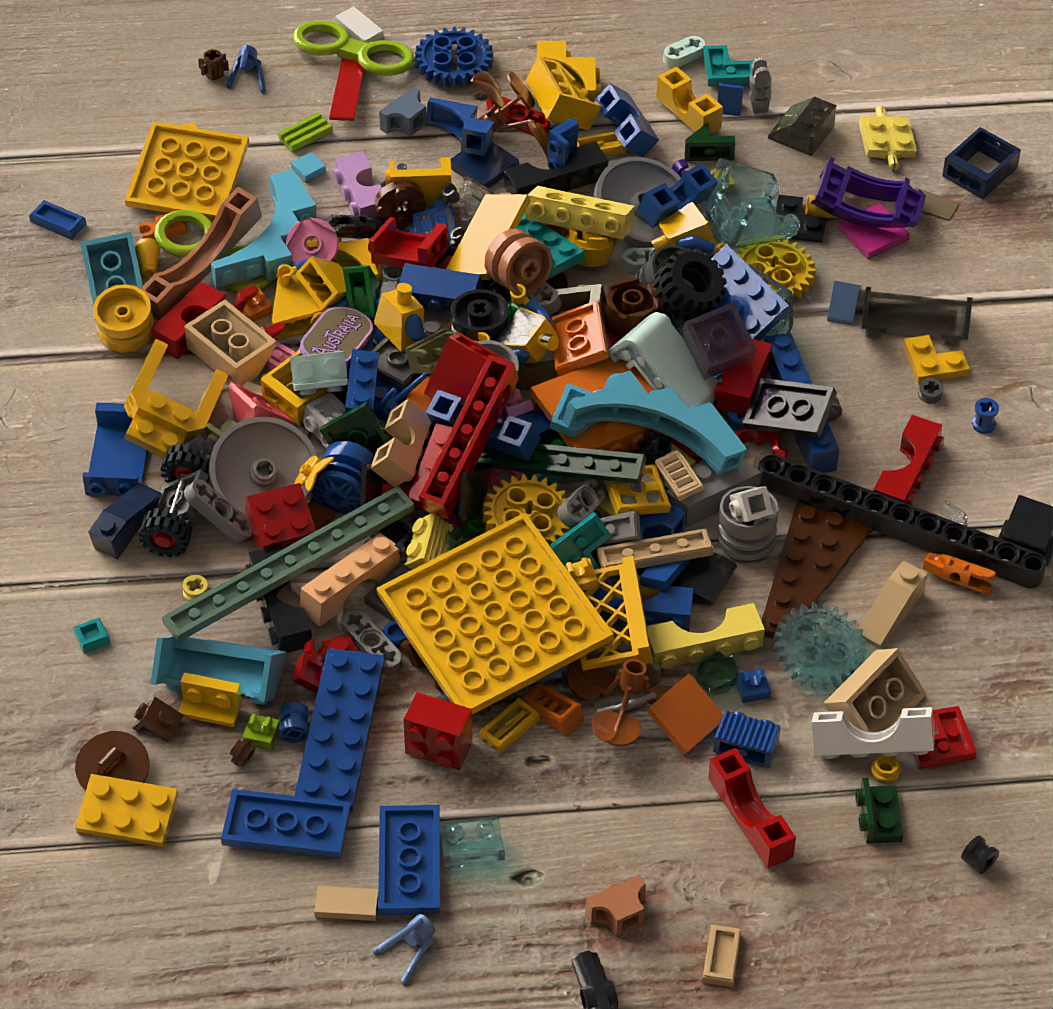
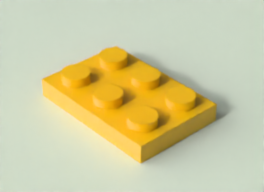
[75,774,179,848]

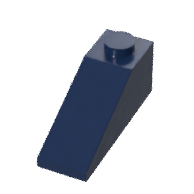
[88,483,163,560]

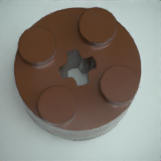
[606,278,659,340]

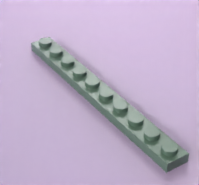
[162,486,414,642]

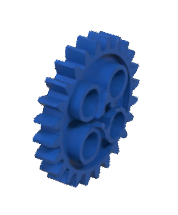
[415,26,493,88]

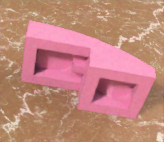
[502,388,534,418]

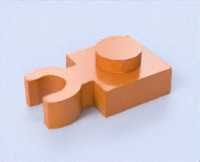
[139,214,187,239]

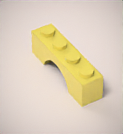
[647,603,765,669]

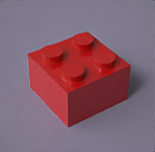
[245,483,316,550]
[403,692,473,770]

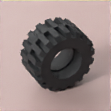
[653,248,727,322]

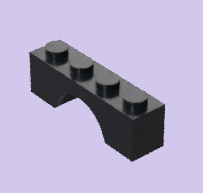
[504,141,608,195]
[245,544,312,653]

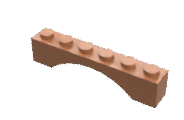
[140,187,262,320]

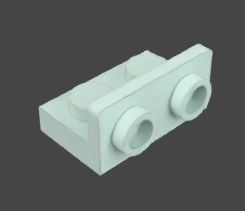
[290,351,348,395]

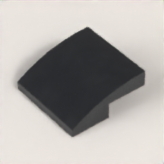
[670,552,737,606]

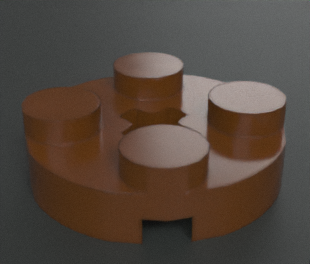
[374,180,427,229]

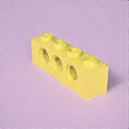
[525,186,635,239]

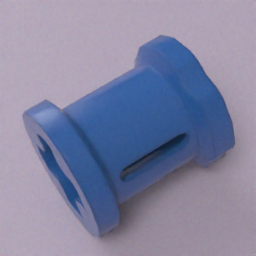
[972,398,999,434]

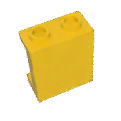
[385,157,452,209]

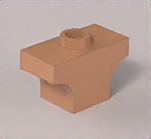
[585,875,646,937]

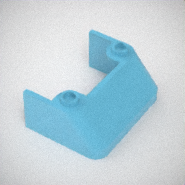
[150,635,286,704]

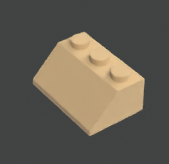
[184,300,277,386]
[824,648,927,732]

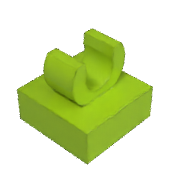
[243,713,280,750]

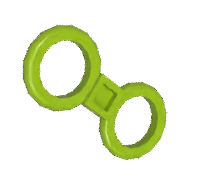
[293,20,415,76]
[154,210,273,293]

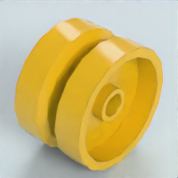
[93,284,155,353]

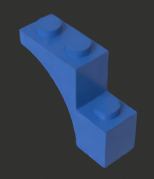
[426,97,494,156]

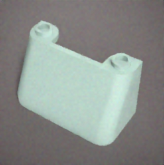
[608,312,718,410]

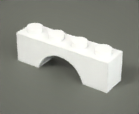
[812,707,935,759]

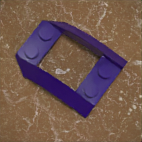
[811,156,926,228]

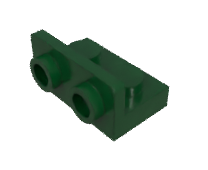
[855,778,903,843]

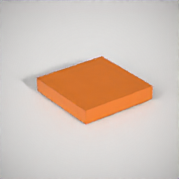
[646,673,723,755]

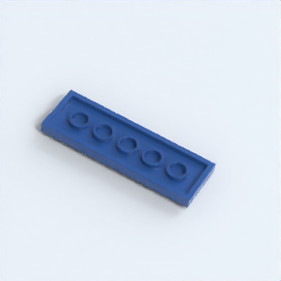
[294,648,385,811]

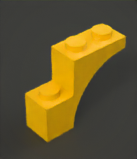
[537,41,601,102]
[306,227,383,288]

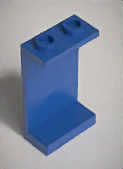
[82,402,148,496]

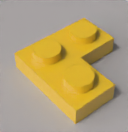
[903,335,970,384]

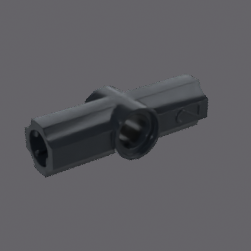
[572,950,618,1009]

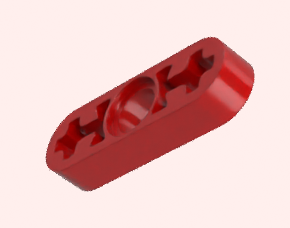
[486,96,550,136]

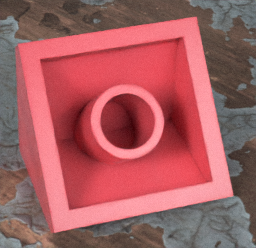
[229,382,295,425]

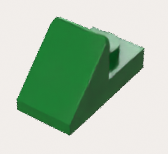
[343,265,379,318]

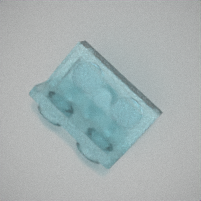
[439,816,505,868]

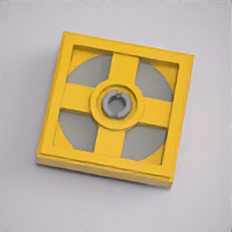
[604,465,671,515]

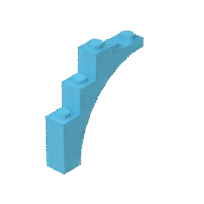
[211,169,316,288]
[563,371,747,475]

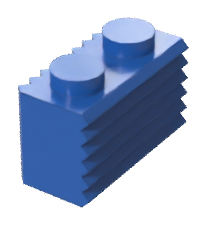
[713,710,781,768]

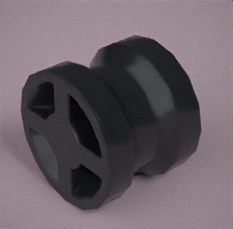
[961,835,999,874]

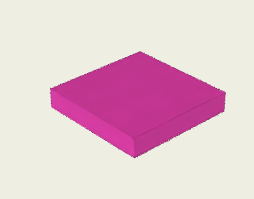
[838,203,910,259]

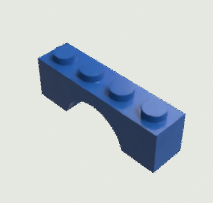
[425,390,541,461]
[583,580,693,632]

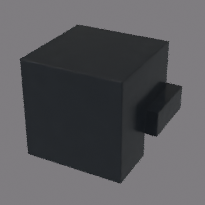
[998,495,1053,566]

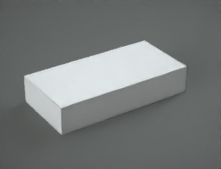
[335,6,384,43]

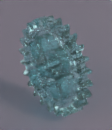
[773,602,867,690]

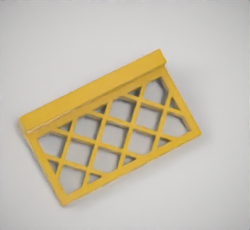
[581,556,653,671]

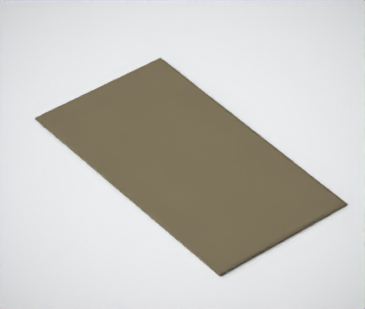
[914,187,959,220]

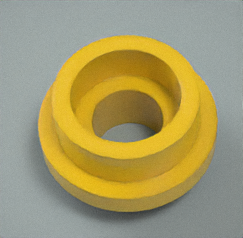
[871,755,901,783]

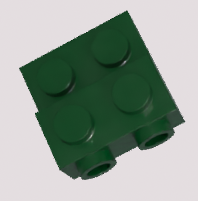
[319,401,393,455]

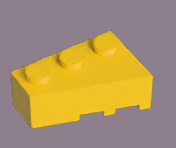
[526,56,602,131]

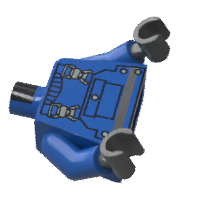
[399,183,466,260]

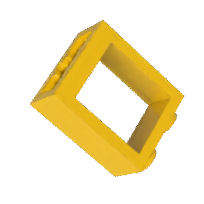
[260,350,346,425]

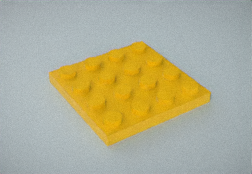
[125,121,250,221]

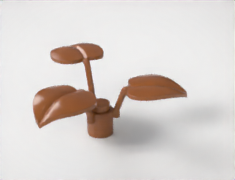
[471,71,549,160]
[567,659,672,747]

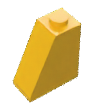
[272,274,323,341]

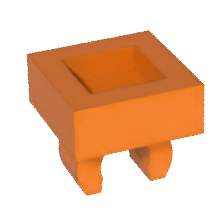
[236,287,273,322]

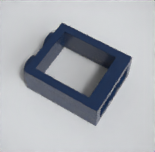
[942,127,1021,199]

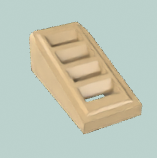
[655,450,704,501]

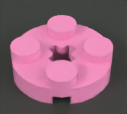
[286,218,339,263]

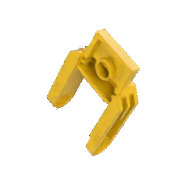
[124,339,229,458]

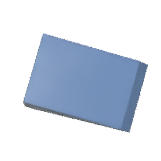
[827,281,862,325]

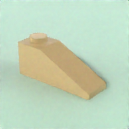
[856,560,928,649]

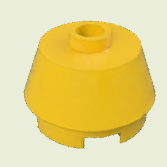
[566,228,617,267]

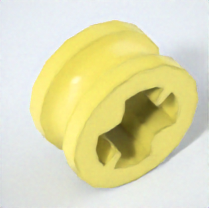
[182,575,208,601]

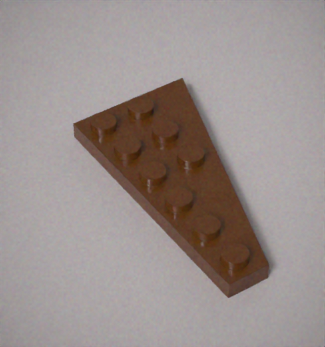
[761,502,874,642]

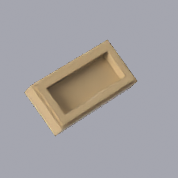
[314,886,378,921]
[702,924,742,988]

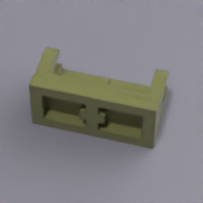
[405,329,459,374]

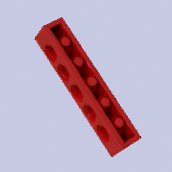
[418,355,519,519]

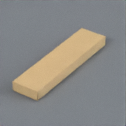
[597,528,713,569]

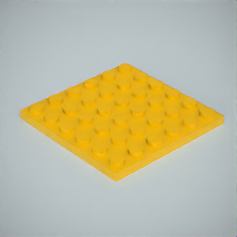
[377,513,614,715]

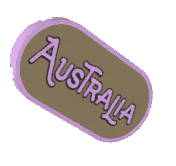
[299,307,373,368]

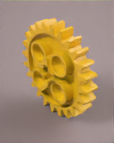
[737,236,816,303]
[483,474,574,545]

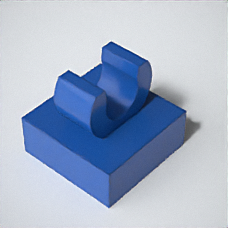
[735,668,771,703]

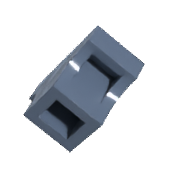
[379,87,427,137]

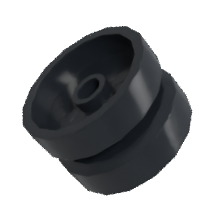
[451,289,509,341]

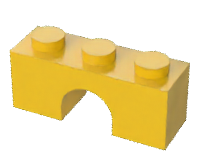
[656,66,723,134]

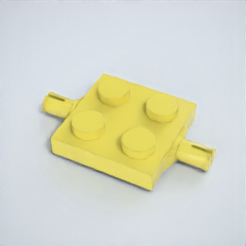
[859,105,917,171]

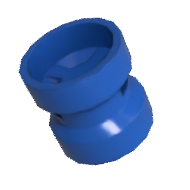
[279,702,309,743]

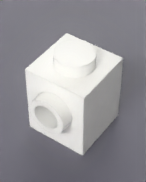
[729,486,774,522]

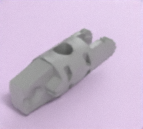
[749,56,772,114]

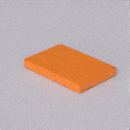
[551,300,609,376]

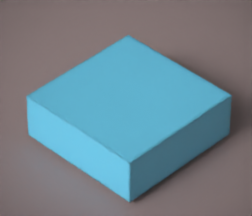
[291,152,326,182]

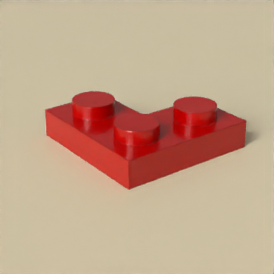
[913,706,977,769]

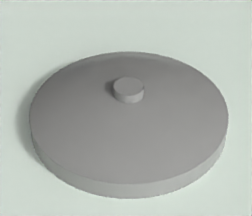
[594,157,681,248]
[209,417,317,517]

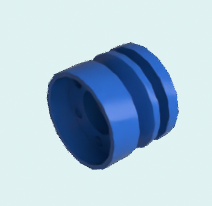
[311,441,378,515]

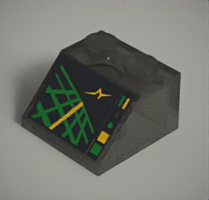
[768,97,837,156]

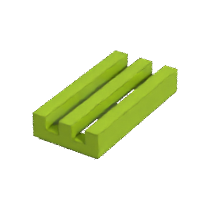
[278,112,333,152]

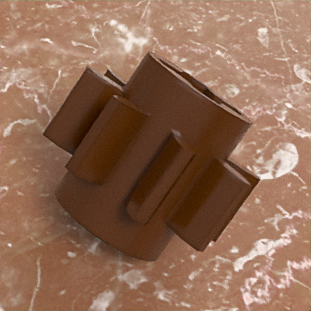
[198,49,229,80]

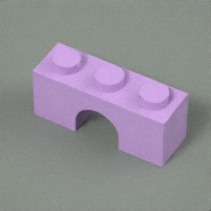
[332,151,382,219]

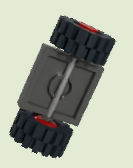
[138,443,211,557]

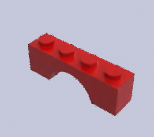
[873,415,944,506]
[708,748,796,869]

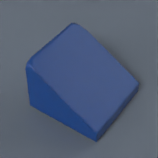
[717,83,744,116]

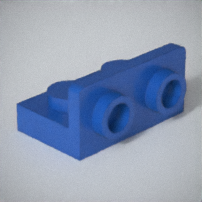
[547,118,579,169]

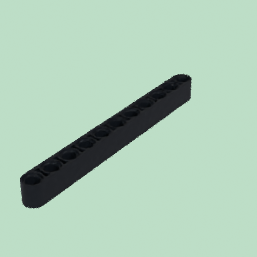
[759,454,1047,588]

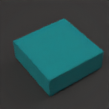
[73,617,110,653]

